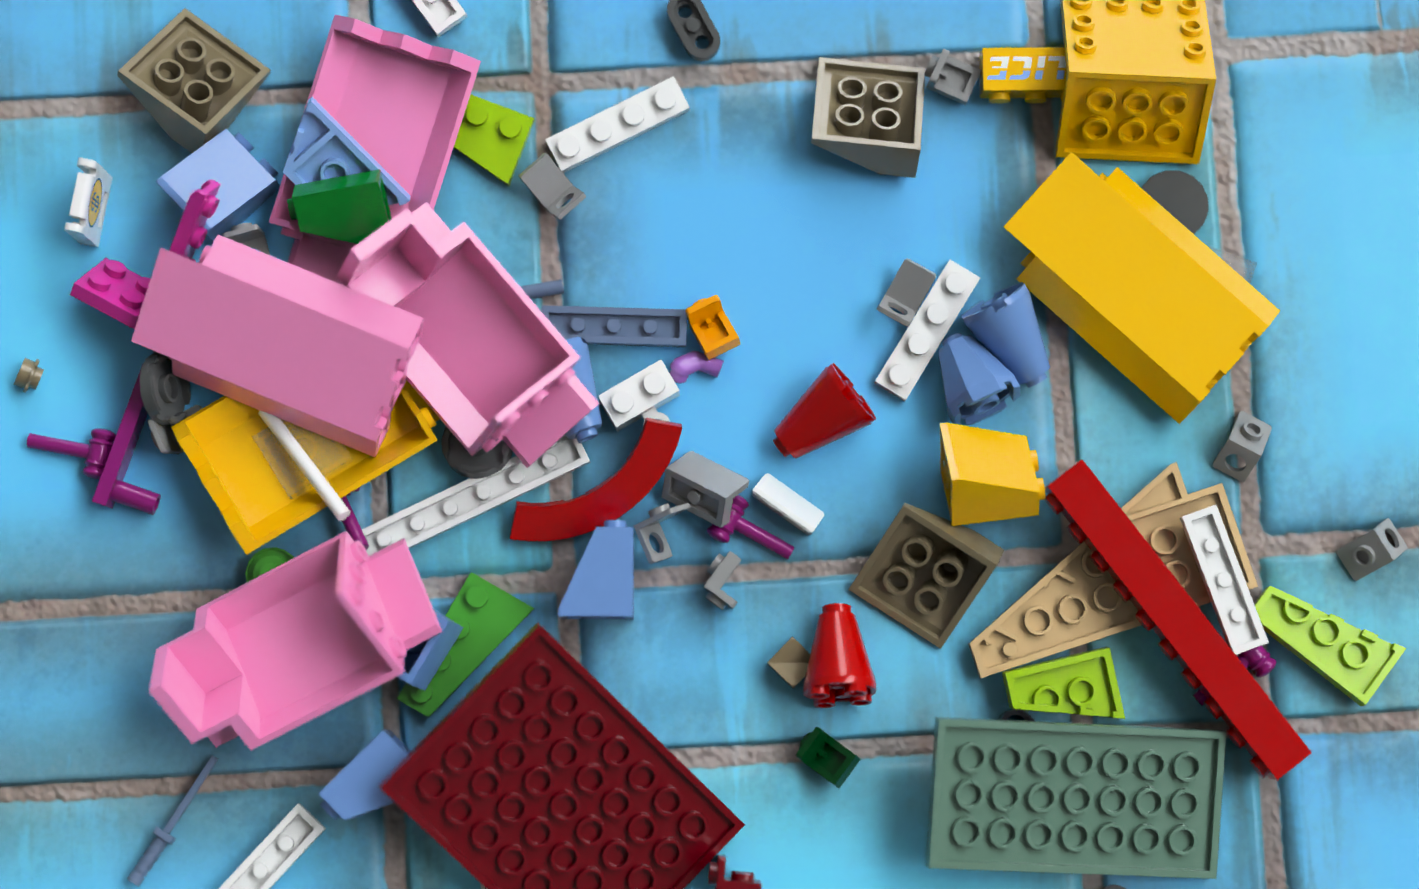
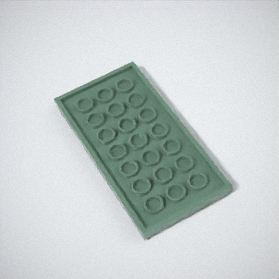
[926,717,1226,879]

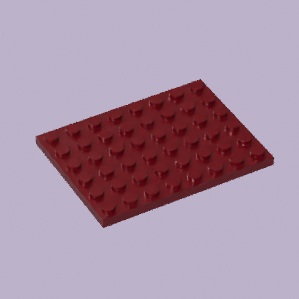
[379,622,745,889]

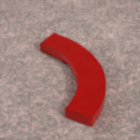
[509,418,683,541]

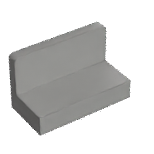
[662,451,749,528]

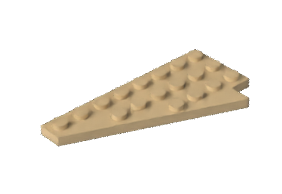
[968,462,1258,678]

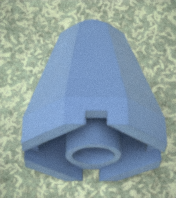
[939,333,1020,425]

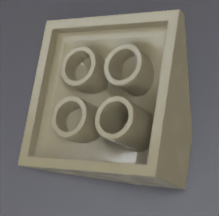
[117,8,271,153]
[811,57,926,178]
[848,503,1004,649]

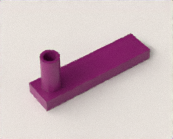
[92,364,161,515]

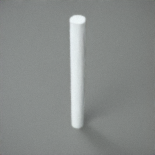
[258,410,351,521]

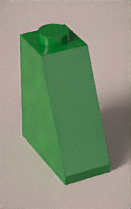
[287,169,392,244]

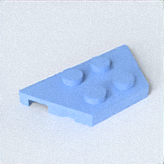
[283,97,410,206]

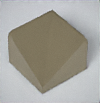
[767,636,810,689]

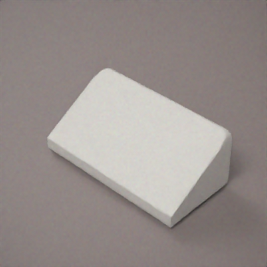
[751,473,824,535]

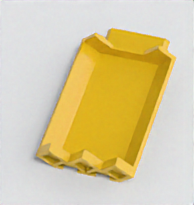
[1003,152,1280,424]
[171,380,440,555]

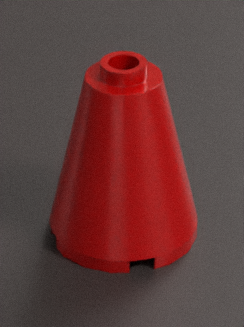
[773,363,876,459]

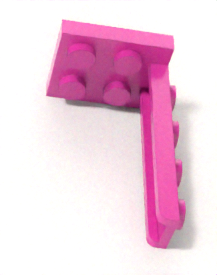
[70,180,220,330]

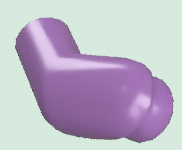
[669,351,724,383]

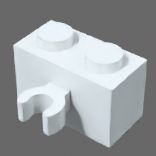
[598,359,680,432]

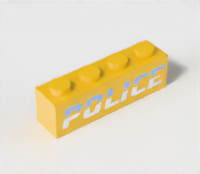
[979,47,1067,104]

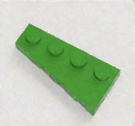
[397,572,534,718]

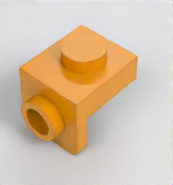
[685,295,741,360]

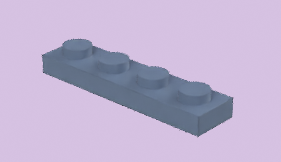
[542,305,687,347]

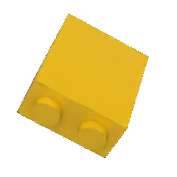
[940,423,1045,526]

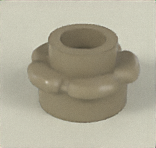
[14,358,44,393]

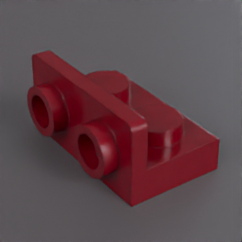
[708,854,762,889]

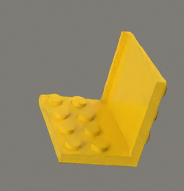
[1055,0,1216,164]

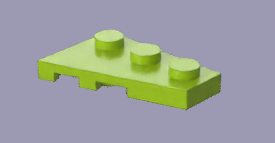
[1002,647,1125,719]

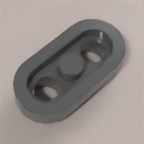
[667,0,720,61]

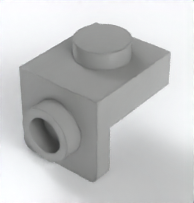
[924,48,981,105]
[704,551,742,610]

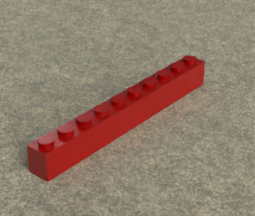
[1045,459,1312,780]

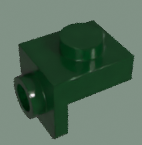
[796,727,861,789]

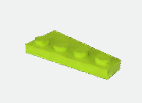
[453,95,535,187]
[1254,586,1406,707]

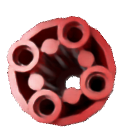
[803,603,876,708]

